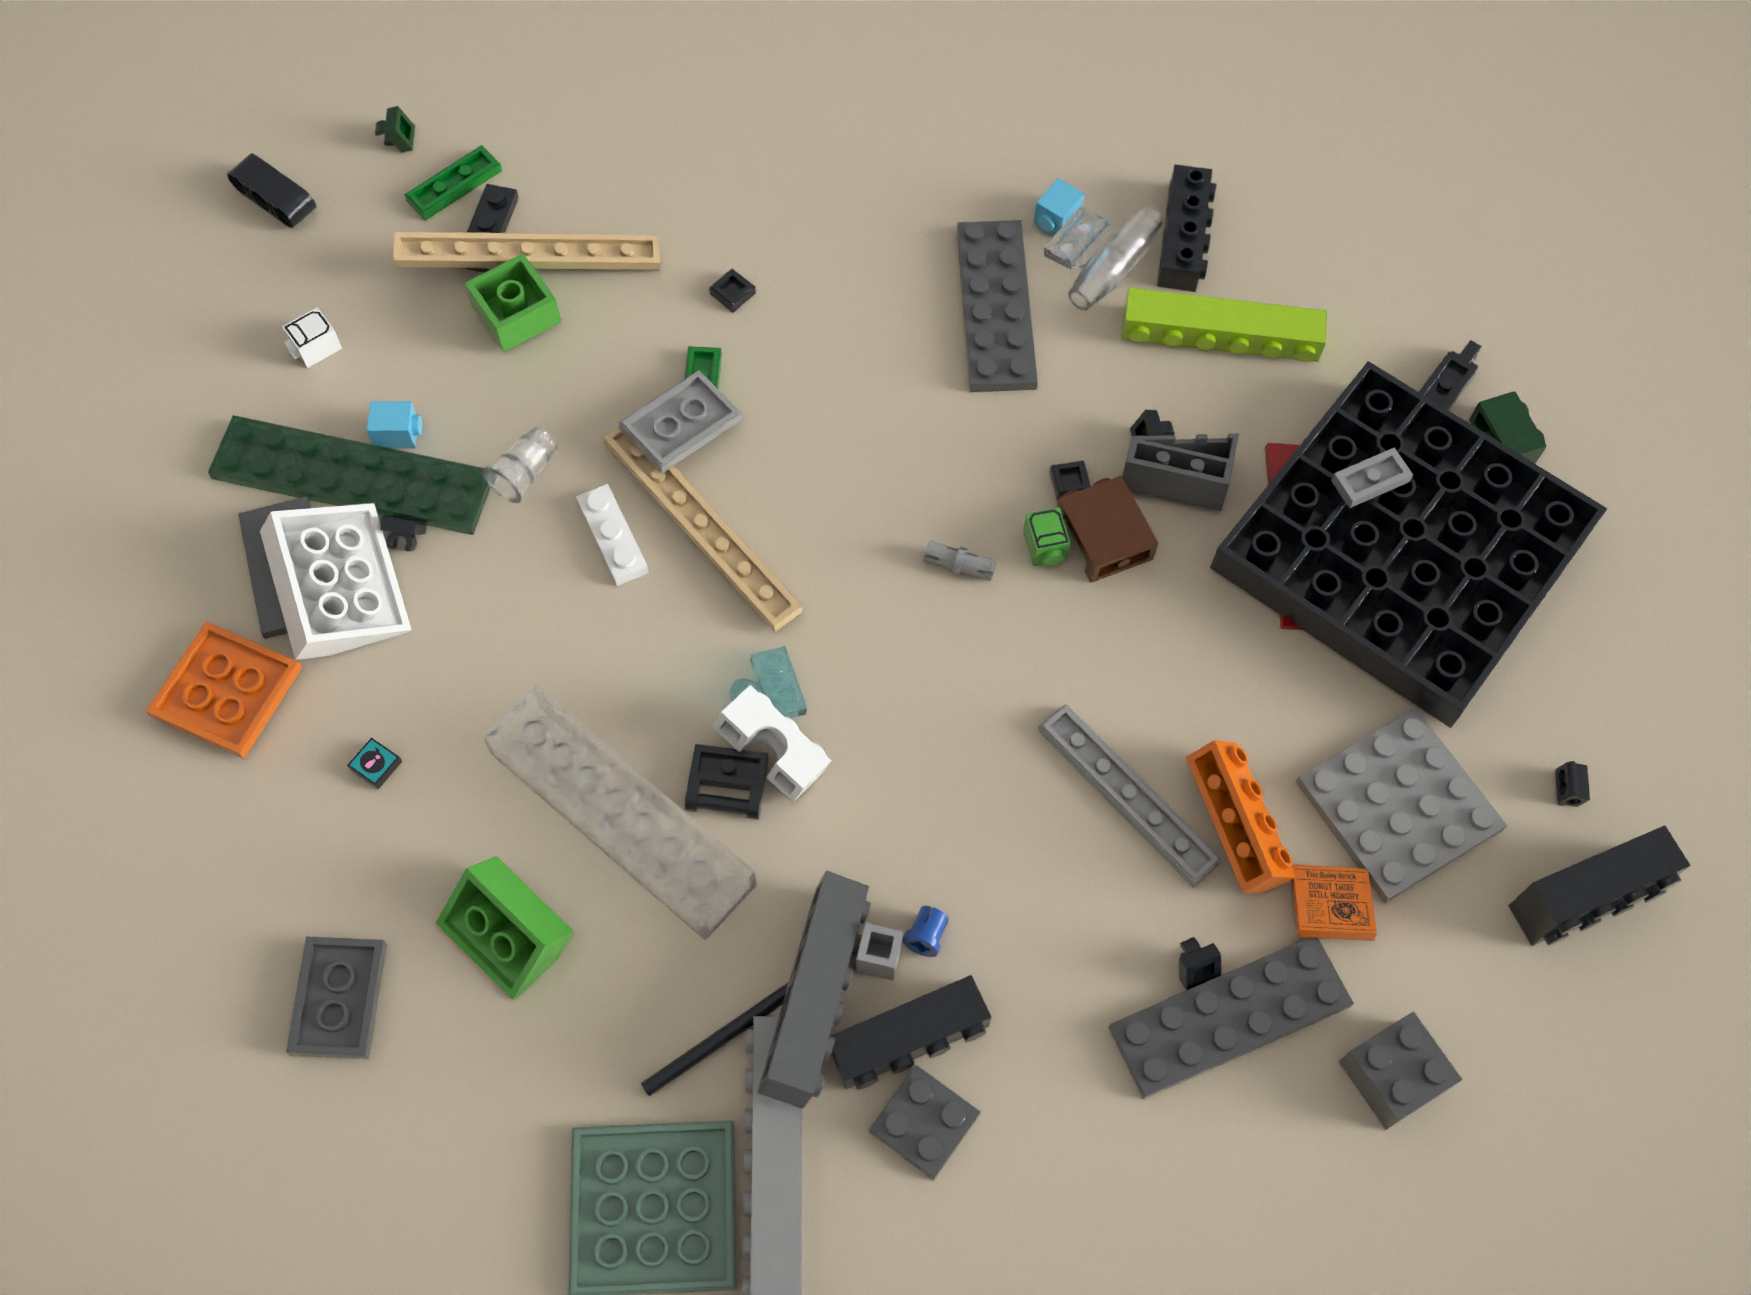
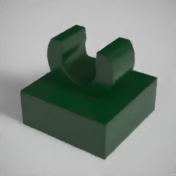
[375,106,415,153]

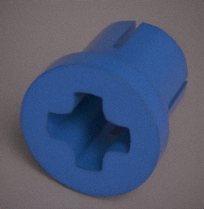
[903,906,949,957]

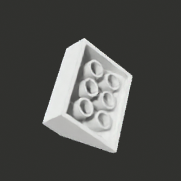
[260,503,411,660]

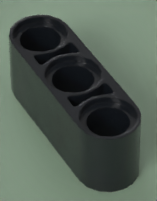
[227,153,317,228]

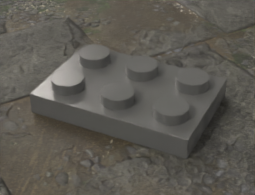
[286,936,387,1059]

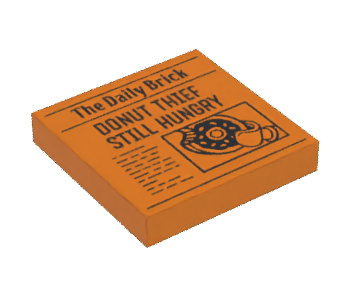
[1291,865,1377,941]

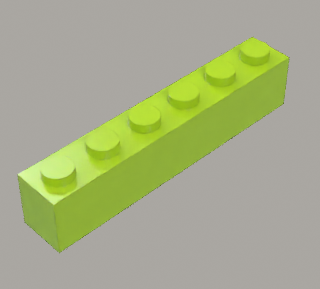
[1122,287,1327,362]

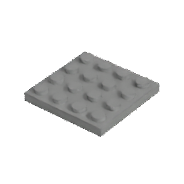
[1296,708,1507,903]

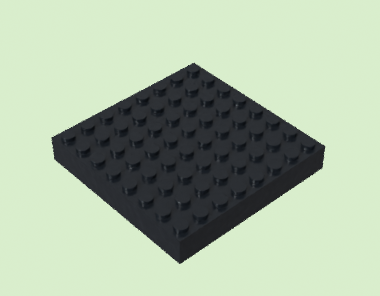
[1210,361,1608,728]

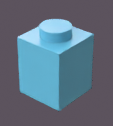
[1034,178,1085,238]
[367,401,423,448]

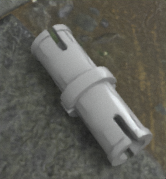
[923,540,997,581]

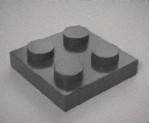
[869,1065,981,1180]

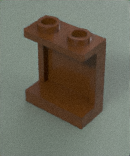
[1057,475,1158,583]

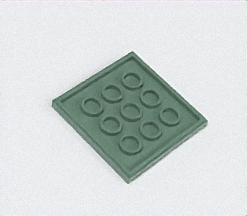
[569,1120,736,1295]

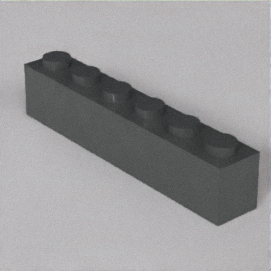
[757,870,871,1109]

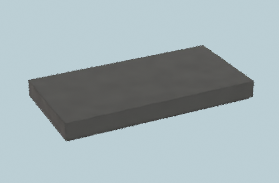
[238,496,312,639]

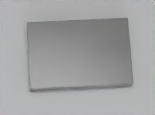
[619,370,742,473]

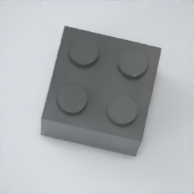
[1339,1011,1463,1130]

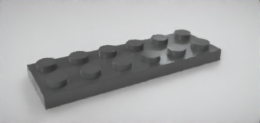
[957,220,1038,392]
[1108,938,1354,1100]

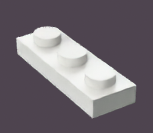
[576,484,649,586]

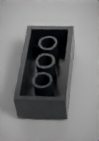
[1508,825,1691,946]

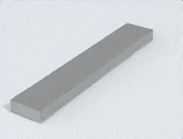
[1038,704,1221,887]

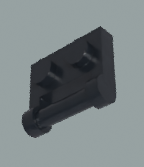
[685,744,769,820]

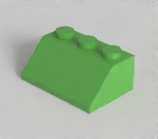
[436,856,574,1000]

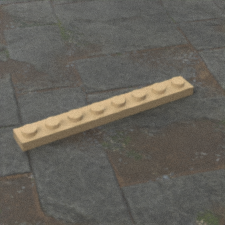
[393,232,660,270]
[603,427,803,632]

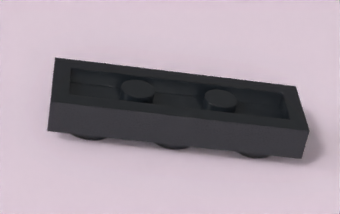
[465,184,519,273]

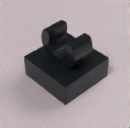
[1130,410,1175,436]
[380,515,427,551]
[1179,937,1221,990]

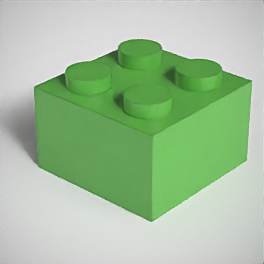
[465,253,561,352]

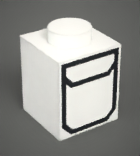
[282,307,342,368]

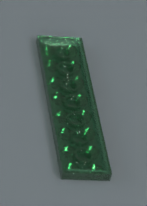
[208,415,495,535]

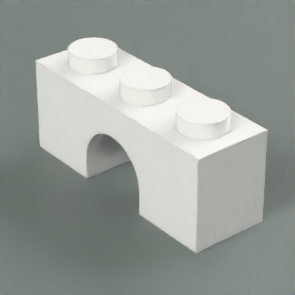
[713,685,831,803]

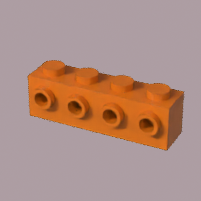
[1186,740,1296,893]

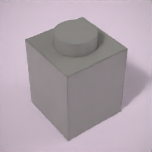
[856,922,903,981]

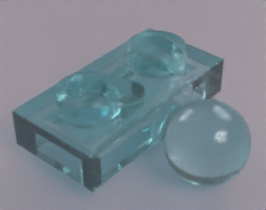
[729,646,807,718]

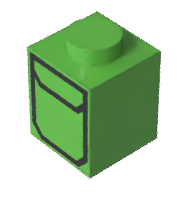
[1023,507,1071,566]

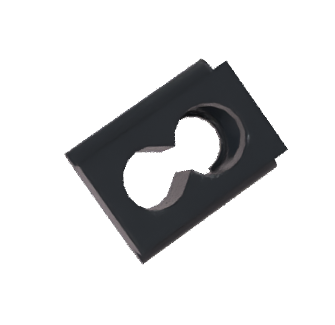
[1555,761,1590,807]

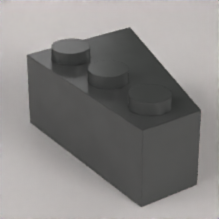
[1122,433,1239,511]

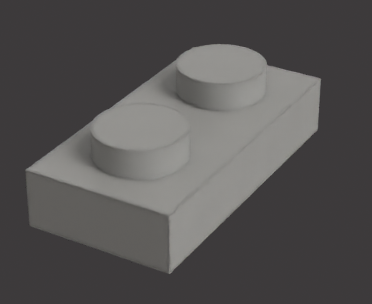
[1331,448,1413,508]

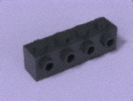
[1157,164,1216,292]

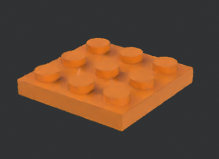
[146,621,302,759]

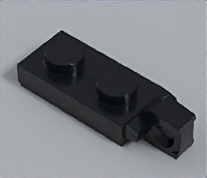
[1419,340,1482,410]

